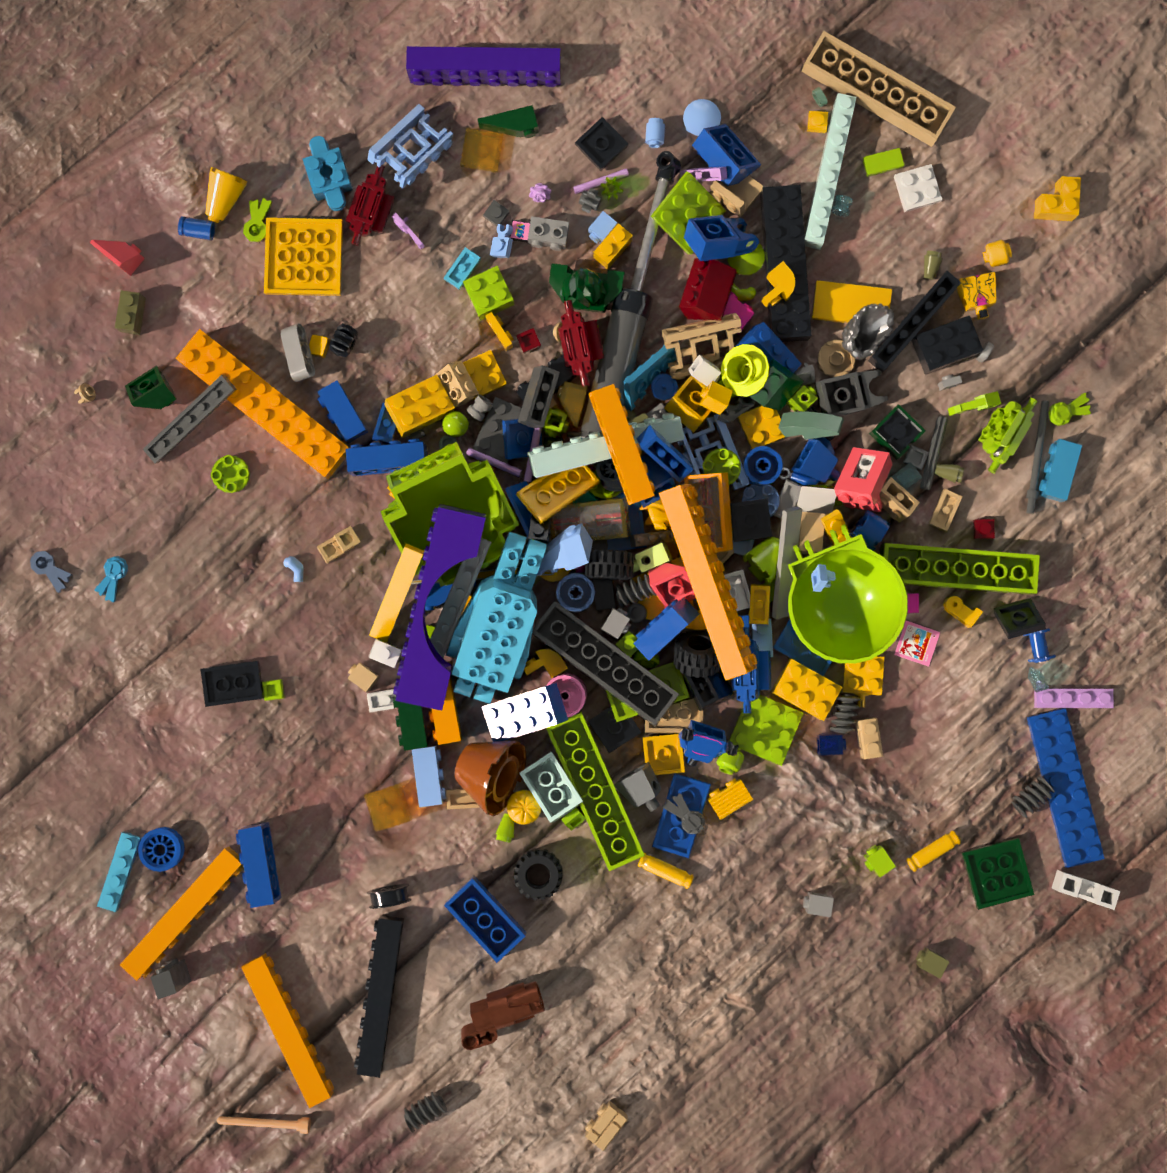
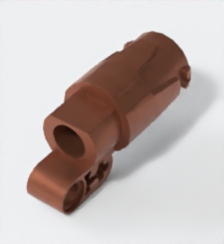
[461,981,545,1050]

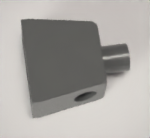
[614,762,661,812]

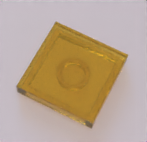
[460,128,504,173]

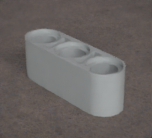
[281,323,315,382]

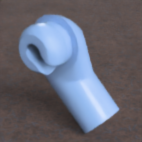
[283,556,304,582]

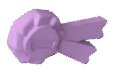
[392,212,425,249]

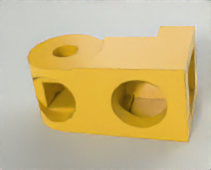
[943,596,983,628]

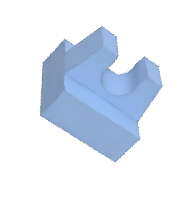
[811,564,836,592]

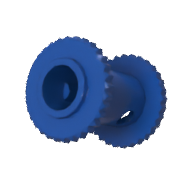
[1023,628,1056,663]

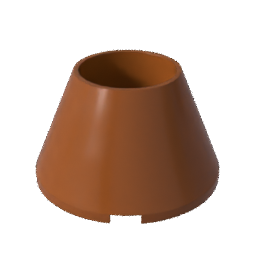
[455,741,526,816]

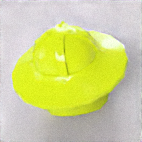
[721,344,770,397]

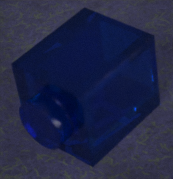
[817,734,846,755]

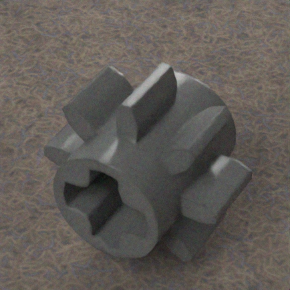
[579,187,602,213]

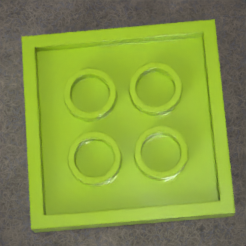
[651,172,726,255]
[729,695,803,766]

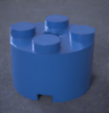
[742,446,783,487]
[850,510,890,551]

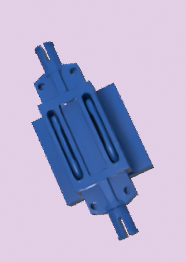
[732,627,771,713]

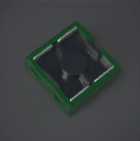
[869,404,926,460]

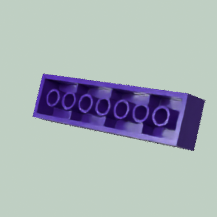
[406,46,561,87]

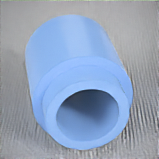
[645,118,665,148]

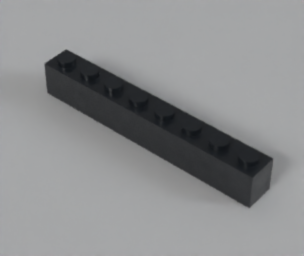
[354,915,404,1078]

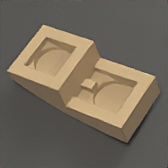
[317,526,360,564]

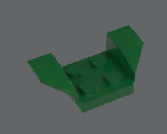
[549,263,625,313]

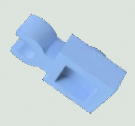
[490,224,513,258]

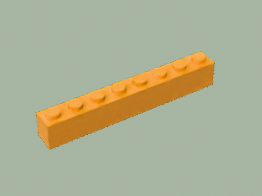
[120,846,244,981]
[241,953,334,1108]

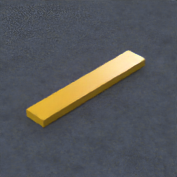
[369,543,424,643]

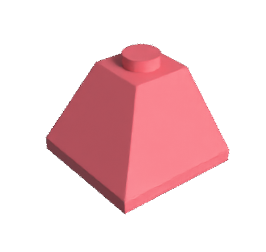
[90,240,145,276]
[648,563,696,608]

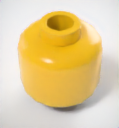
[982,240,1012,267]

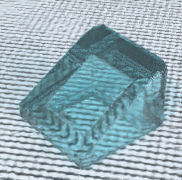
[1028,667,1049,693]

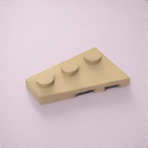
[645,699,703,734]

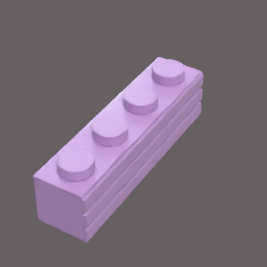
[680,166,727,182]

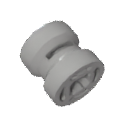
[467,394,493,421]

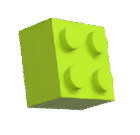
[463,266,514,321]

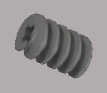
[616,574,657,608]
[830,693,861,735]
[1011,776,1055,819]
[404,1092,448,1132]

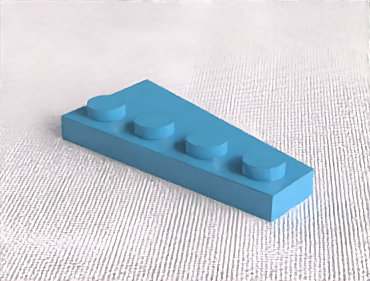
[624,343,680,411]

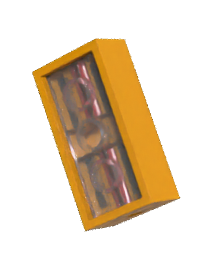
[684,472,733,552]

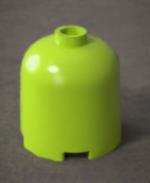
[743,537,780,585]

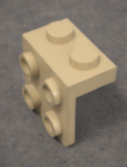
[710,176,763,217]

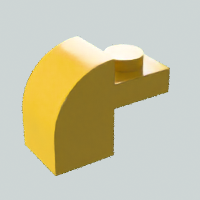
[761,261,795,307]
[524,649,568,678]

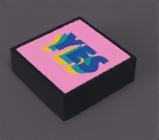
[509,220,530,243]

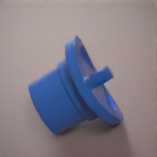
[651,374,678,401]

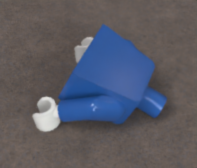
[779,436,840,485]

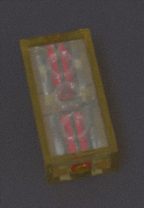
[550,497,631,541]

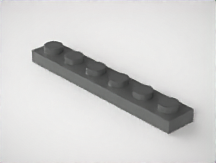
[143,374,237,464]

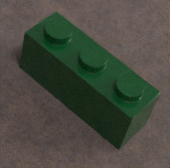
[392,696,427,751]

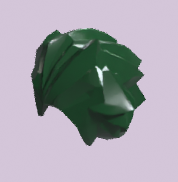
[560,268,607,310]

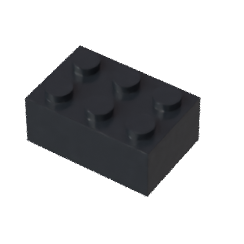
[912,315,984,375]

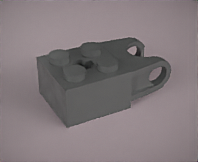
[814,370,888,417]

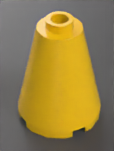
[205,167,248,223]

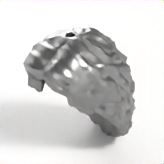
[842,303,894,360]

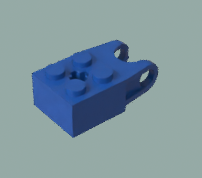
[684,215,759,261]

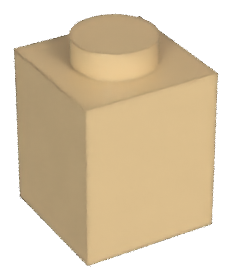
[348,663,380,692]

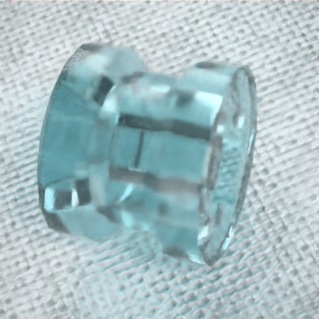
[831,195,854,217]

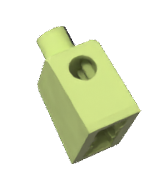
[633,543,673,573]

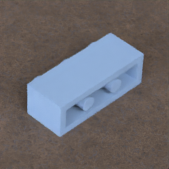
[412,745,447,807]

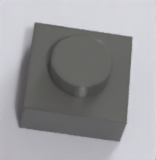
[483,200,510,226]

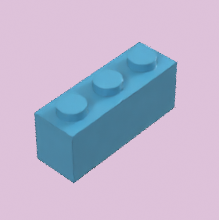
[1039,439,1082,502]

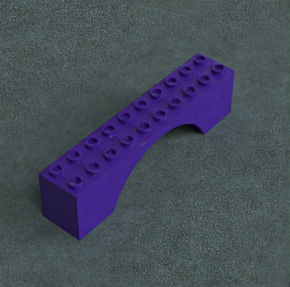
[393,504,486,711]

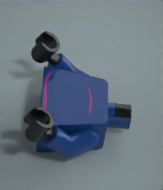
[678,720,739,766]

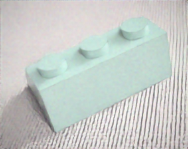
[519,752,583,823]

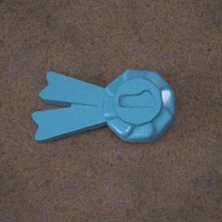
[94,556,128,602]

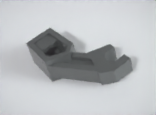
[717,396,755,423]

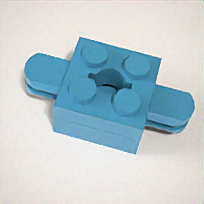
[303,136,353,211]

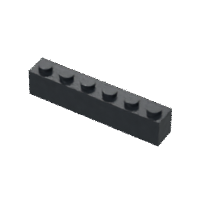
[868,271,961,373]

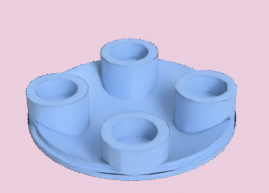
[683,99,721,136]
[742,483,780,517]

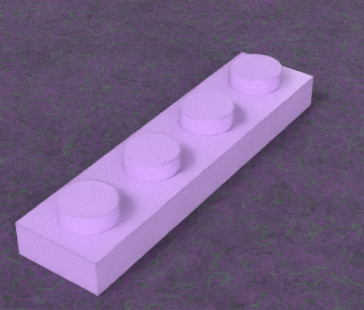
[1034,689,1114,708]

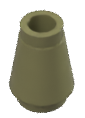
[923,251,943,280]
[934,463,964,483]

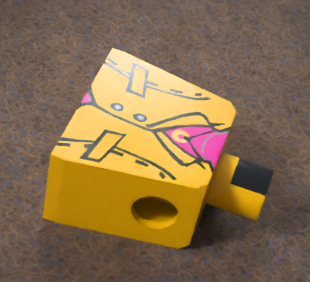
[957,272,996,320]

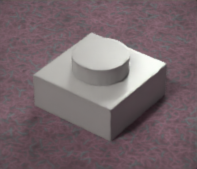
[938,374,962,391]

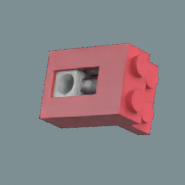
[834,447,892,512]

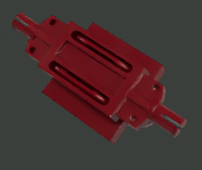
[346,165,395,246]
[558,300,604,387]

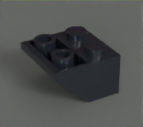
[683,669,734,711]

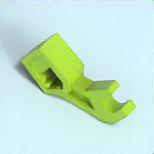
[948,391,1001,416]

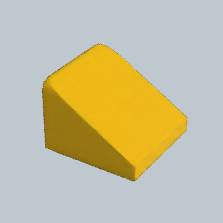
[309,335,331,358]

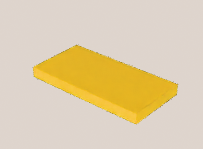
[812,280,892,323]
[516,465,600,524]

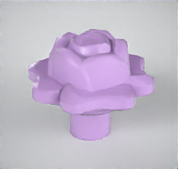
[529,183,551,202]

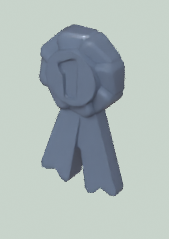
[30,551,72,593]

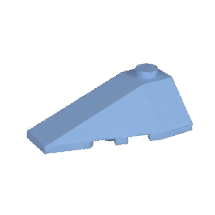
[537,523,593,575]

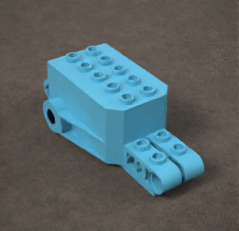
[446,532,547,704]

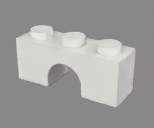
[1052,870,1120,910]

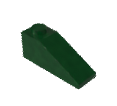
[477,105,539,138]

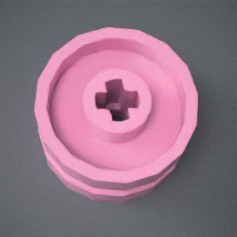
[546,673,587,717]

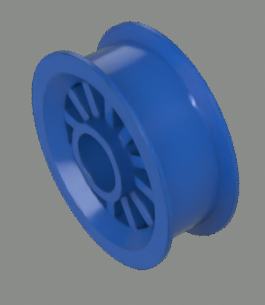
[138,827,185,872]

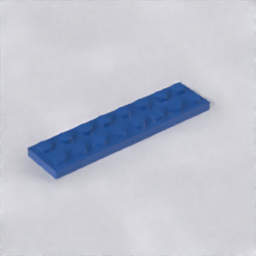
[1026,708,1105,868]

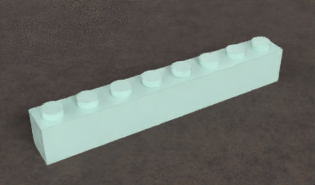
[804,93,857,250]
[528,413,684,478]

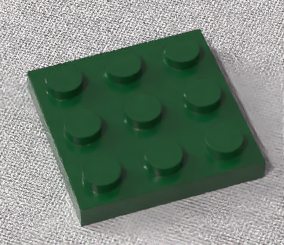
[961,837,1034,910]

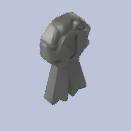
[662,793,705,834]

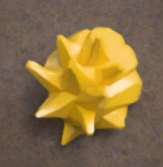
[640,499,670,531]

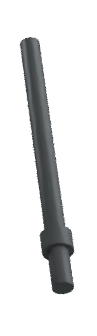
[1026,401,1049,514]

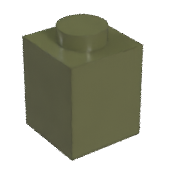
[916,947,950,979]

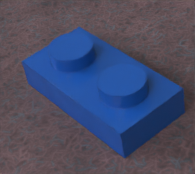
[372,402,396,444]

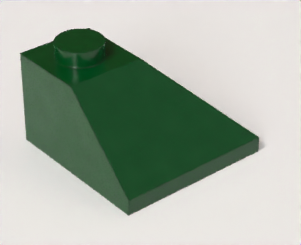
[125,366,177,410]

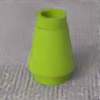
[495,813,515,843]

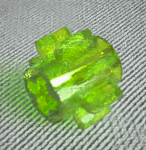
[600,176,623,201]

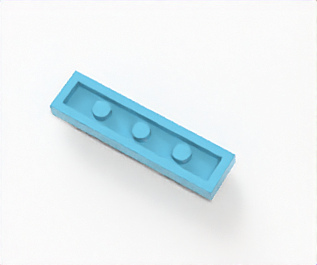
[97,832,142,912]

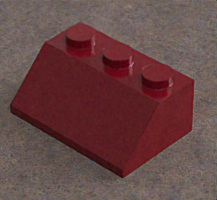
[679,258,737,320]

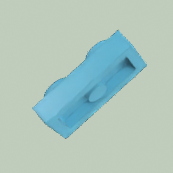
[444,247,481,290]

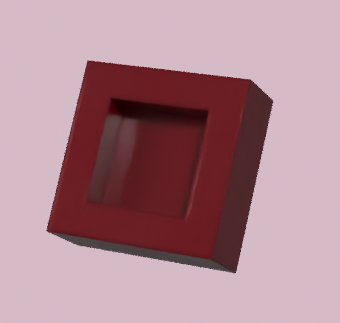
[516,328,541,354]
[973,519,995,539]

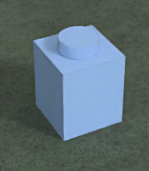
[588,211,618,243]

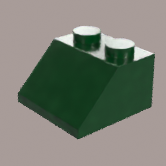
[750,359,804,411]

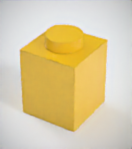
[700,381,733,415]

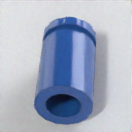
[178,216,215,241]

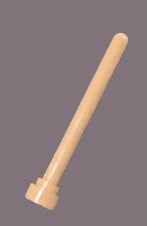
[217,1116,311,1134]

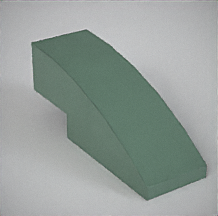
[778,412,844,440]

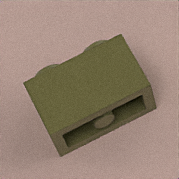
[115,290,146,335]

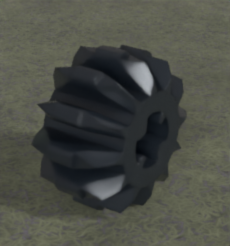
[329,323,358,358]

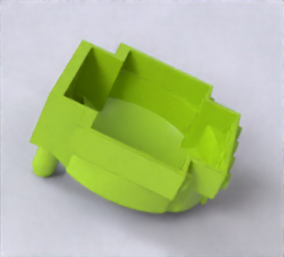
[381,442,519,587]

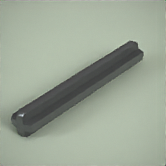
[920,416,948,490]

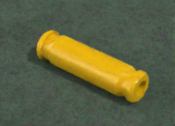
[906,830,961,872]
[638,853,694,889]

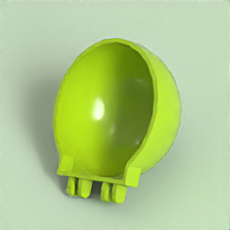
[788,525,908,664]

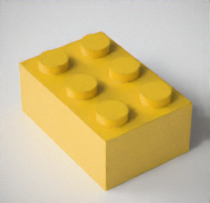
[384,375,455,438]
[771,659,843,721]

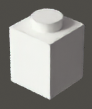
[688,354,721,387]

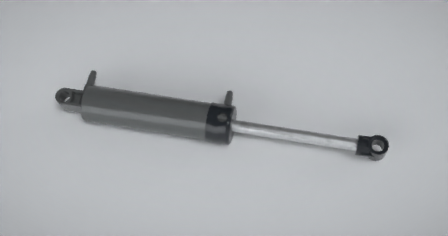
[567,151,681,468]

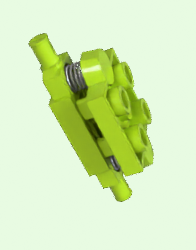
[978,398,1038,474]

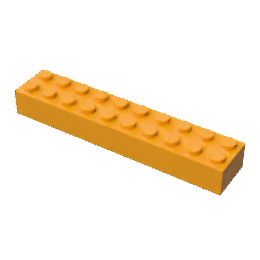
[175,329,349,480]
[659,484,757,681]

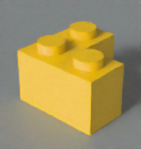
[1034,176,1081,221]

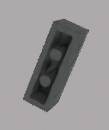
[518,365,560,429]
[150,958,192,1000]

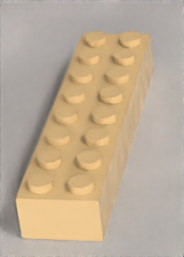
[802,31,956,147]

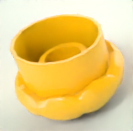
[507,790,541,825]

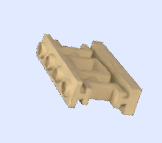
[661,313,741,380]

